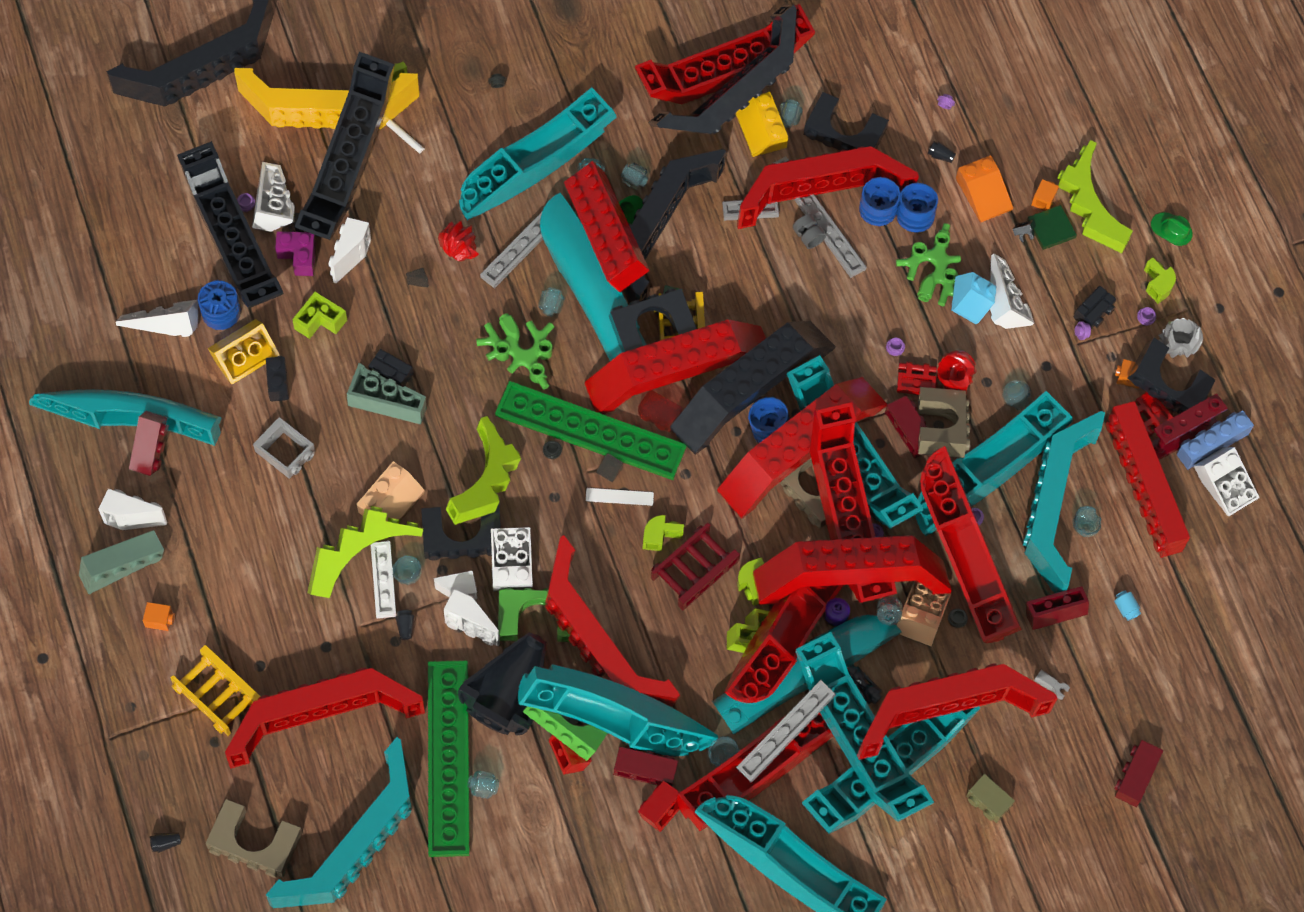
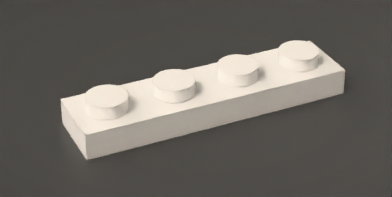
[371,541,396,619]

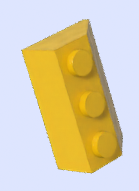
[735,92,788,157]
[208,319,280,384]

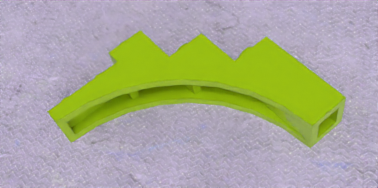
[1058,140,1133,253]
[446,416,521,525]
[307,506,423,598]

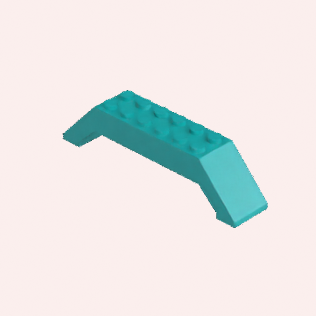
[787,355,924,528]
[1023,411,1105,594]
[796,632,934,822]
[802,707,980,834]
[266,737,412,908]

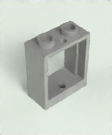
[253,417,315,479]

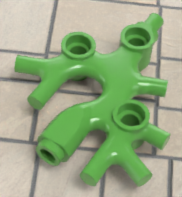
[896,223,961,306]
[476,313,554,390]

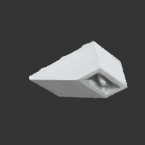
[329,217,371,283]
[1194,447,1259,516]
[99,489,168,530]
[491,527,532,591]
[444,589,500,646]

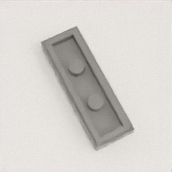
[722,200,779,221]

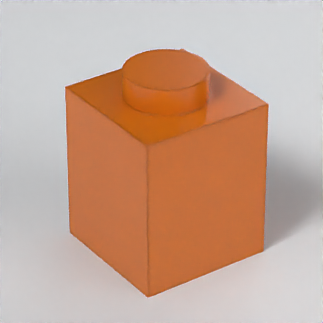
[1031,179,1059,211]
[1115,359,1139,389]
[142,602,175,631]

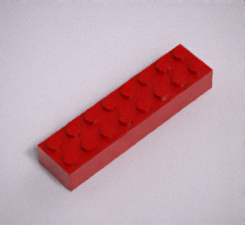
[564,161,650,292]
[1106,401,1190,558]

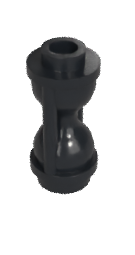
[847,664,883,705]

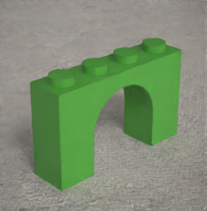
[498,588,578,642]
[523,706,608,761]

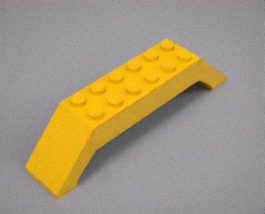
[234,68,420,129]

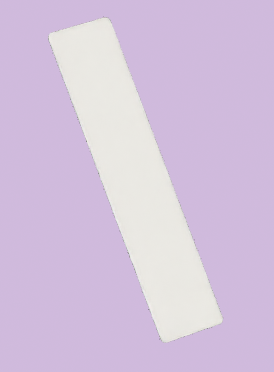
[586,488,654,506]

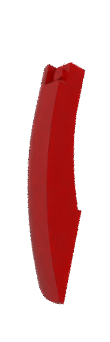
[920,446,1022,643]
[725,585,843,703]
[677,712,833,831]

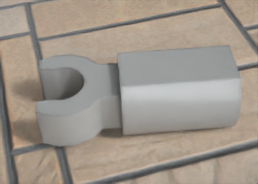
[1034,669,1070,700]

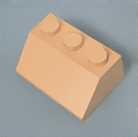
[357,461,425,521]

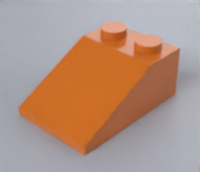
[956,155,1013,223]

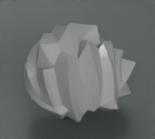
[1158,318,1203,358]

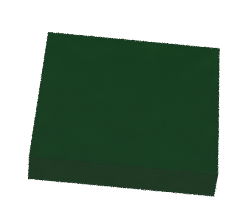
[1027,205,1077,250]

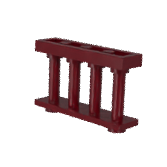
[1151,393,1228,460]
[651,523,740,611]

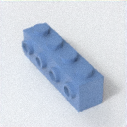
[1177,410,1254,470]

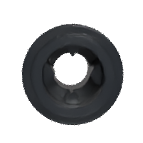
[927,141,956,163]
[395,610,415,640]
[149,832,181,853]

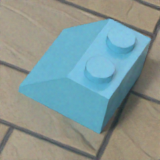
[951,272,997,324]

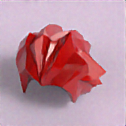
[438,221,479,261]
[937,350,977,394]

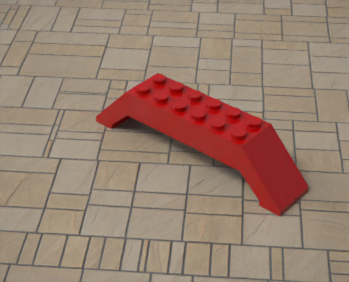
[635,4,815,105]
[737,146,919,229]
[584,319,766,415]
[717,377,887,519]
[810,402,897,603]
[545,535,680,706]
[753,535,952,605]
[857,663,1058,760]
[225,668,425,769]

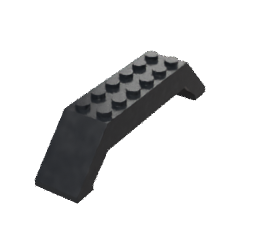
[106,0,274,107]
[648,4,796,134]
[295,51,395,240]
[177,141,284,309]
[626,149,726,302]
[670,321,836,455]

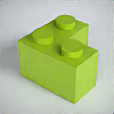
[292,292,347,339]
[727,608,770,653]

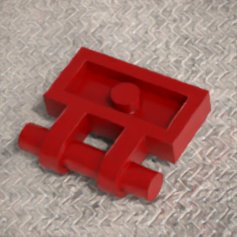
[897,361,937,395]
[1135,392,1174,437]

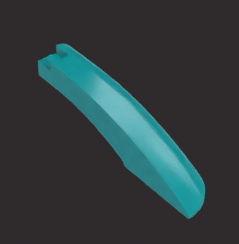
[459,87,617,220]
[540,192,646,361]
[29,390,222,446]
[916,391,1073,537]
[712,615,902,735]
[518,664,718,756]
[695,795,887,912]

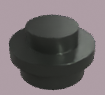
[488,74,506,88]
[543,441,562,459]
[948,609,968,628]

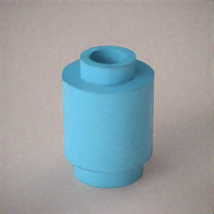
[1114,590,1141,621]

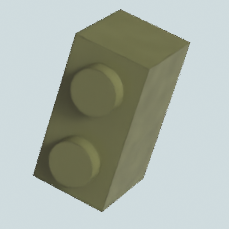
[966,774,1015,823]

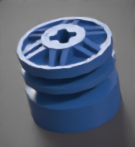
[859,177,901,226]
[896,183,938,233]
[198,280,241,330]
[748,397,790,443]

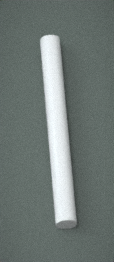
[386,120,425,154]

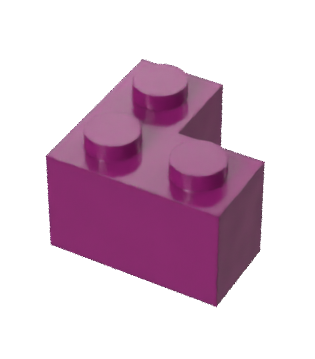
[275,232,316,276]

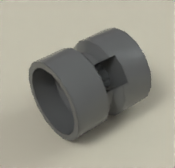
[792,214,827,249]

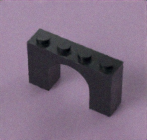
[803,92,889,151]
[609,288,696,353]
[1127,338,1215,414]
[421,504,501,560]

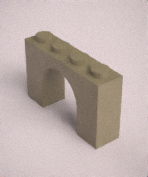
[918,387,970,458]
[779,458,826,529]
[205,799,302,878]

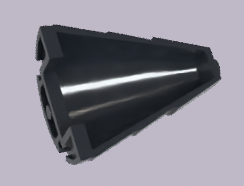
[458,632,547,736]

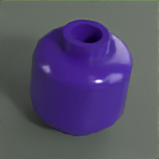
[824,598,850,626]

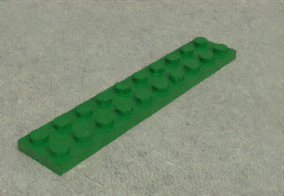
[495,381,687,480]
[428,661,470,857]

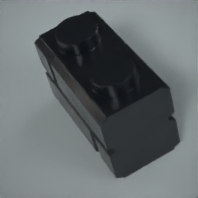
[1073,286,1116,330]
[368,349,414,387]
[266,356,289,402]

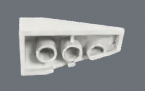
[252,162,294,232]
[990,254,1034,329]
[116,300,198,337]

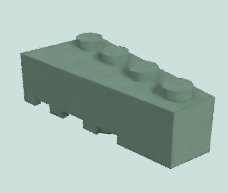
[347,363,427,424]
[79,530,164,594]

